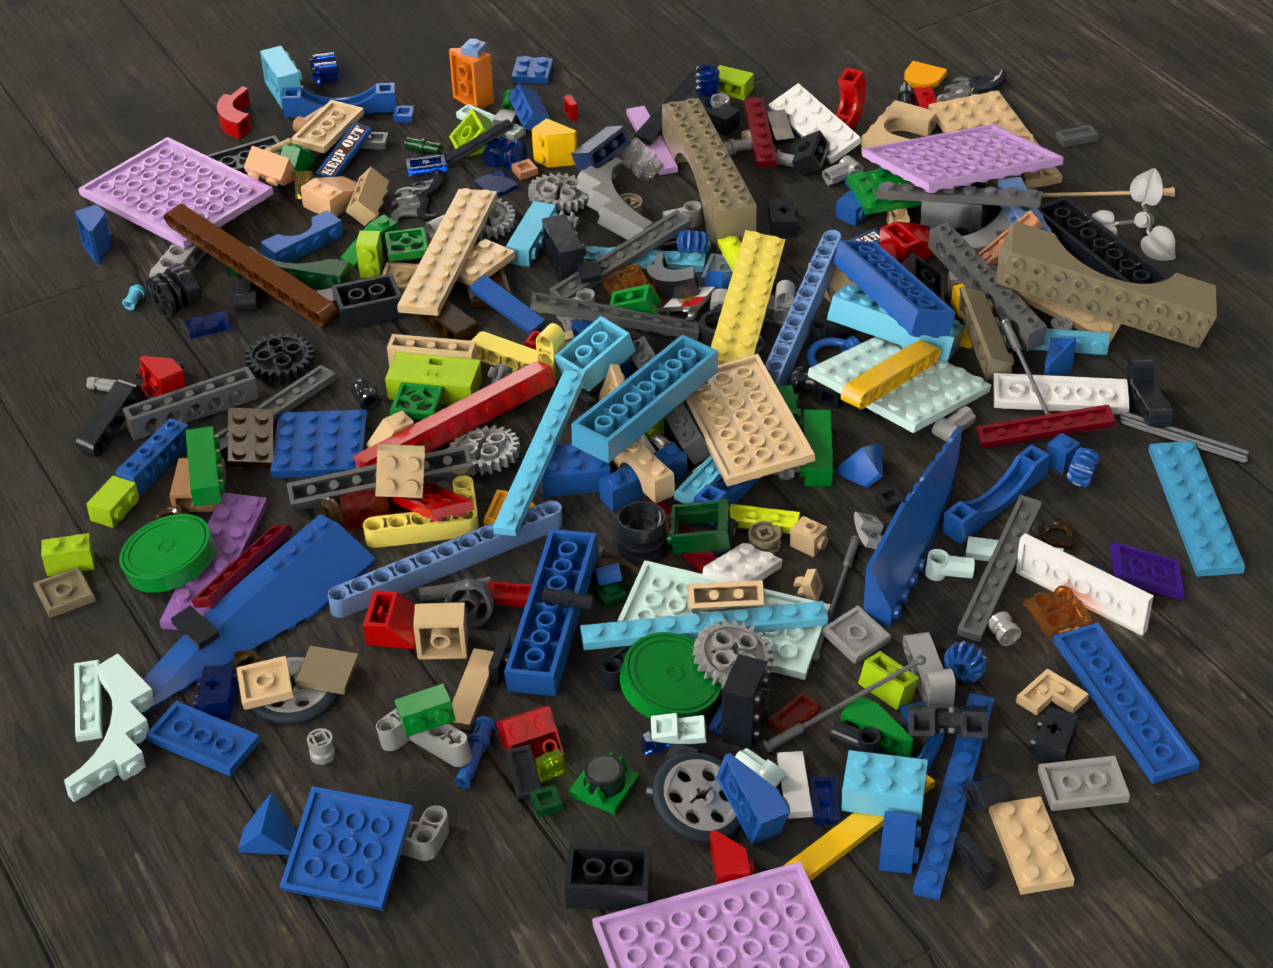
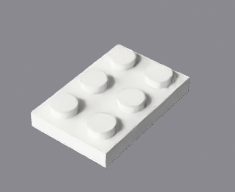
[702,543,783,582]

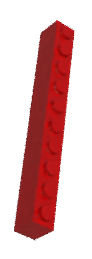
[353,361,557,468]

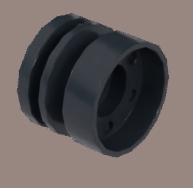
[145,263,201,318]
[617,501,667,563]

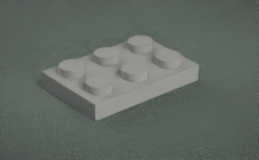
[1038,756,1130,811]

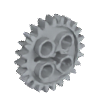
[528,173,589,213]
[478,198,516,241]
[447,425,521,476]
[693,619,775,689]

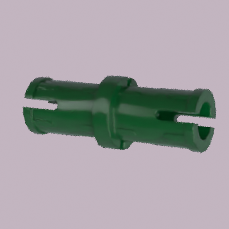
[404,137,444,156]

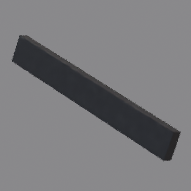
[634,67,712,146]

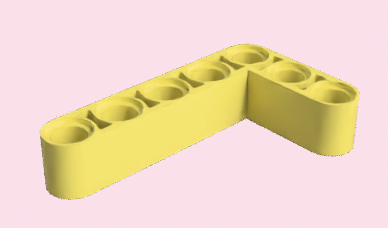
[471,323,565,381]
[363,475,479,548]

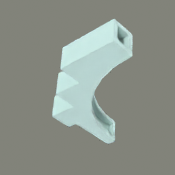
[64,654,155,802]

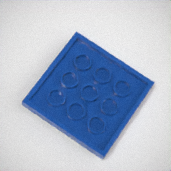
[271,410,368,478]
[280,786,414,911]

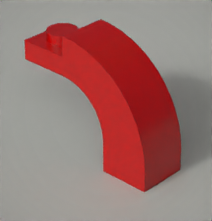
[836,68,866,130]
[217,87,251,139]

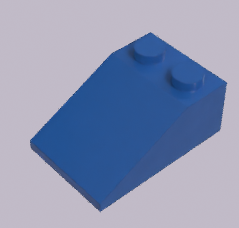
[716,753,790,845]

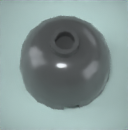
[445,579,494,629]

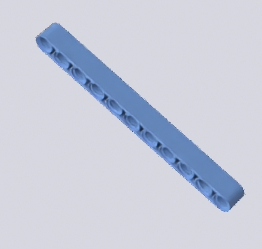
[765,230,842,386]
[328,501,563,618]

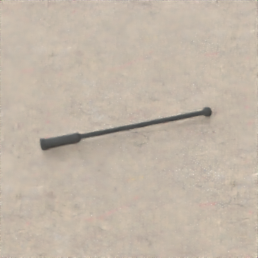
[1000,318,1057,437]
[812,536,862,661]
[762,655,926,753]

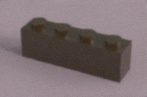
[411,299,478,341]

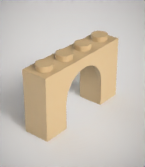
[860,100,937,154]

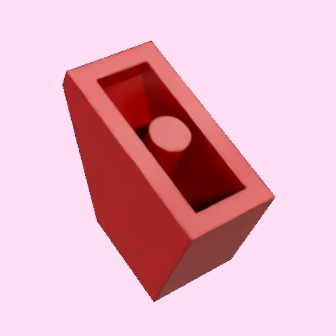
[710,830,755,885]

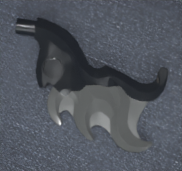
[937,70,1007,102]
[391,169,443,223]

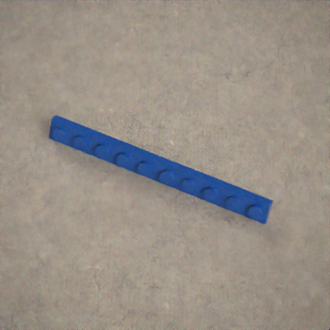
[913,693,995,901]

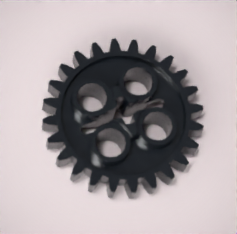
[244,332,315,383]

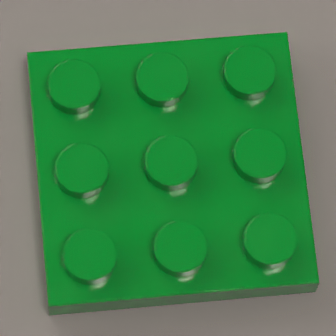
[847,169,922,215]

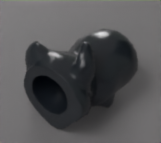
[791,366,820,398]
[350,379,384,411]

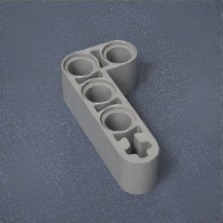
[710,280,795,324]
[903,632,956,706]
[376,709,472,767]
[401,805,449,861]

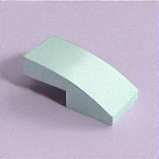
[651,713,707,744]

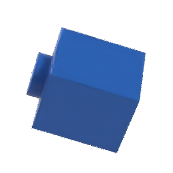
[1046,433,1080,474]

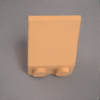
[244,146,297,186]
[300,176,357,217]

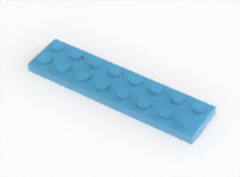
[1149,441,1245,577]

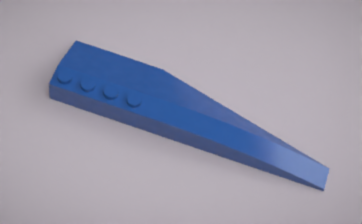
[863,426,962,628]
[141,514,376,715]

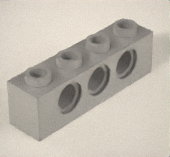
[150,243,206,277]

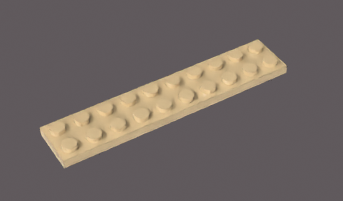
[397,188,498,316]

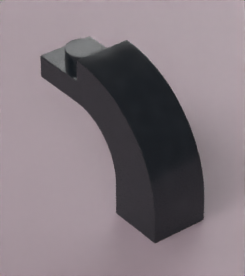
[646,251,700,298]

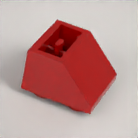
[139,356,186,398]
[363,590,416,649]
[495,706,564,765]

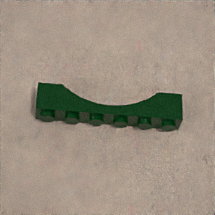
[226,247,351,290]

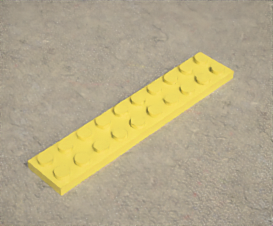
[711,230,785,365]

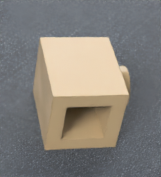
[790,516,828,557]

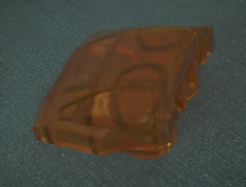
[601,264,657,297]
[1022,585,1092,637]

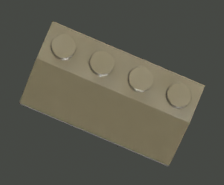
[959,287,1014,381]

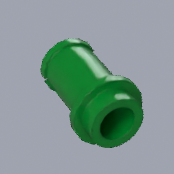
[501,89,513,110]

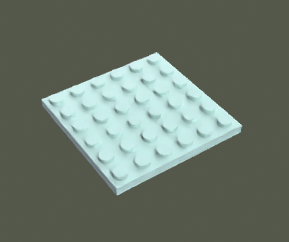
[808,337,991,433]

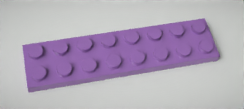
[160,493,268,631]

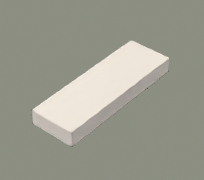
[777,751,812,819]

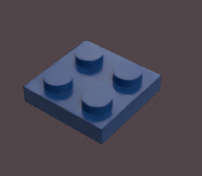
[511,56,553,84]

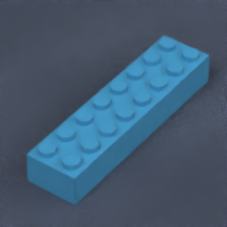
[571,334,718,463]

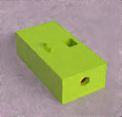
[385,352,482,405]

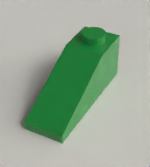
[341,215,398,269]
[841,694,913,758]

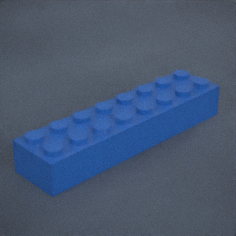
[833,240,956,338]
[504,529,599,697]

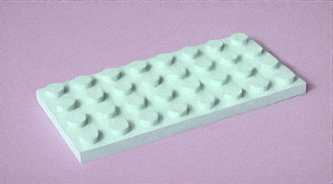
[617,560,830,680]

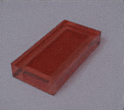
[768,692,821,734]

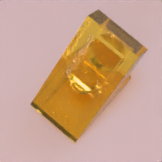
[292,171,316,199]

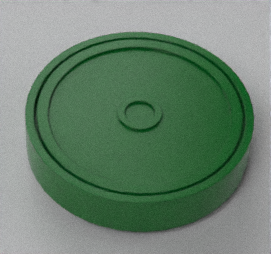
[119,514,216,593]
[620,632,721,719]

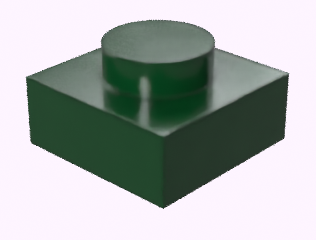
[595,582,627,609]
[530,785,563,818]

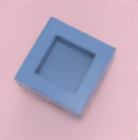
[461,39,487,58]

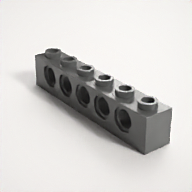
[123,366,259,441]

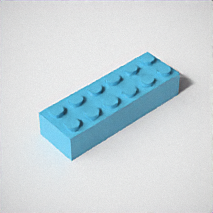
[827,284,965,361]

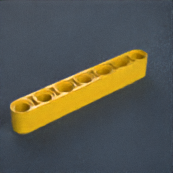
[841,339,941,410]

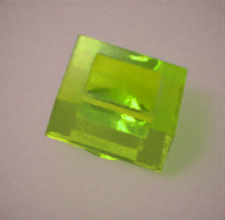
[535,749,564,783]

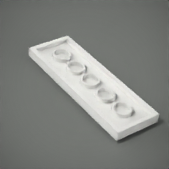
[769,83,862,164]
[993,373,1129,414]
[1016,533,1153,636]

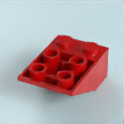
[880,221,935,263]

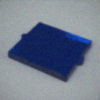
[473,169,519,196]

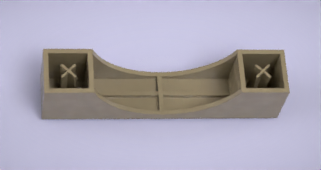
[662,98,757,252]
[996,221,1217,348]

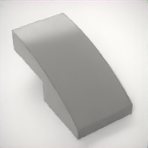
[493,109,519,126]
[854,511,884,549]

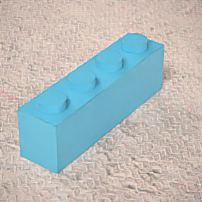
[506,201,559,267]

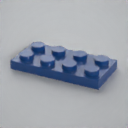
[146,701,260,777]

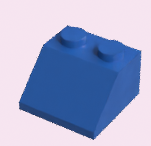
[75,204,113,264]

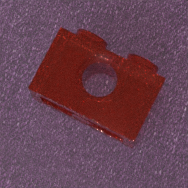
[339,488,390,531]

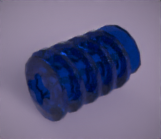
[696,64,720,107]

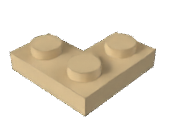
[1016,668,1089,715]

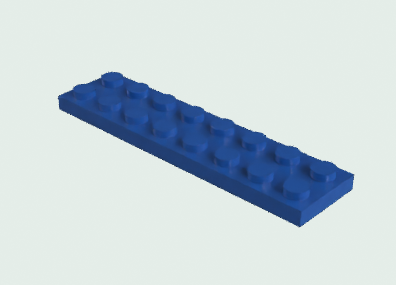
[1053,623,1200,784]

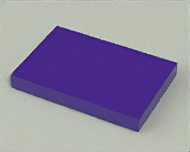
[1110,542,1185,600]

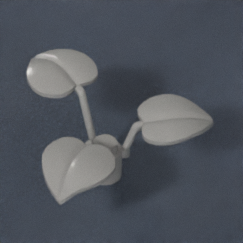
[1092,168,1176,261]

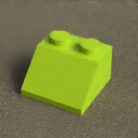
[449,109,500,158]

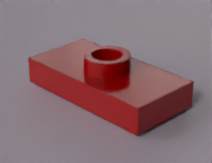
[913,86,937,109]
[487,581,532,607]

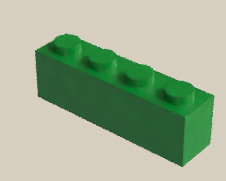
[799,410,833,487]
[186,426,225,507]

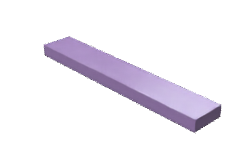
[626,106,678,175]

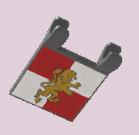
[656,286,717,320]

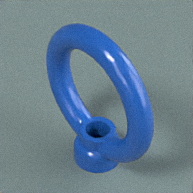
[807,336,860,367]

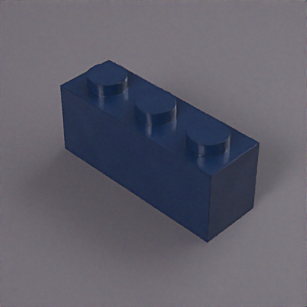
[571,126,630,171]

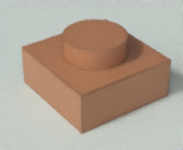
[512,159,538,180]

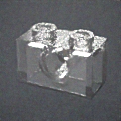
[619,137,664,181]

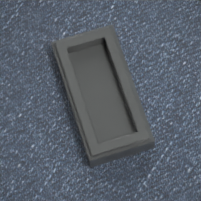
[1055,125,1099,148]

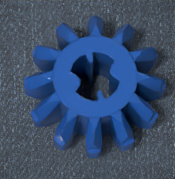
[676,230,711,254]
[1067,447,1099,488]
[943,640,987,684]

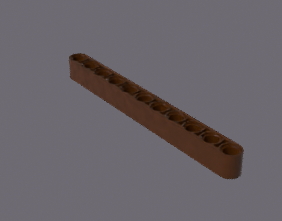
[164,203,338,327]

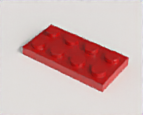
[392,484,474,521]

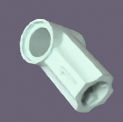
[925,549,975,581]
[735,748,786,788]

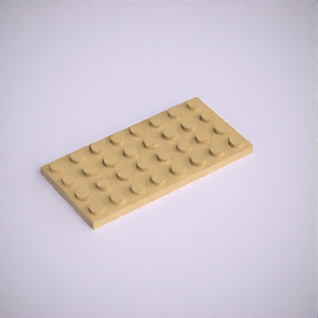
[928,91,1063,189]
[684,354,815,486]

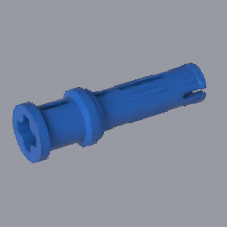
[454,717,497,789]

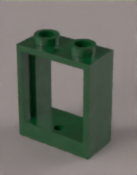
[667,500,731,554]

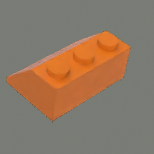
[449,48,494,109]

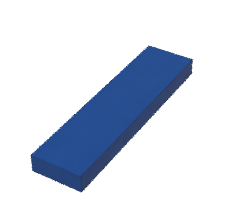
[470,275,545,335]

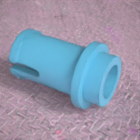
[122,285,145,310]

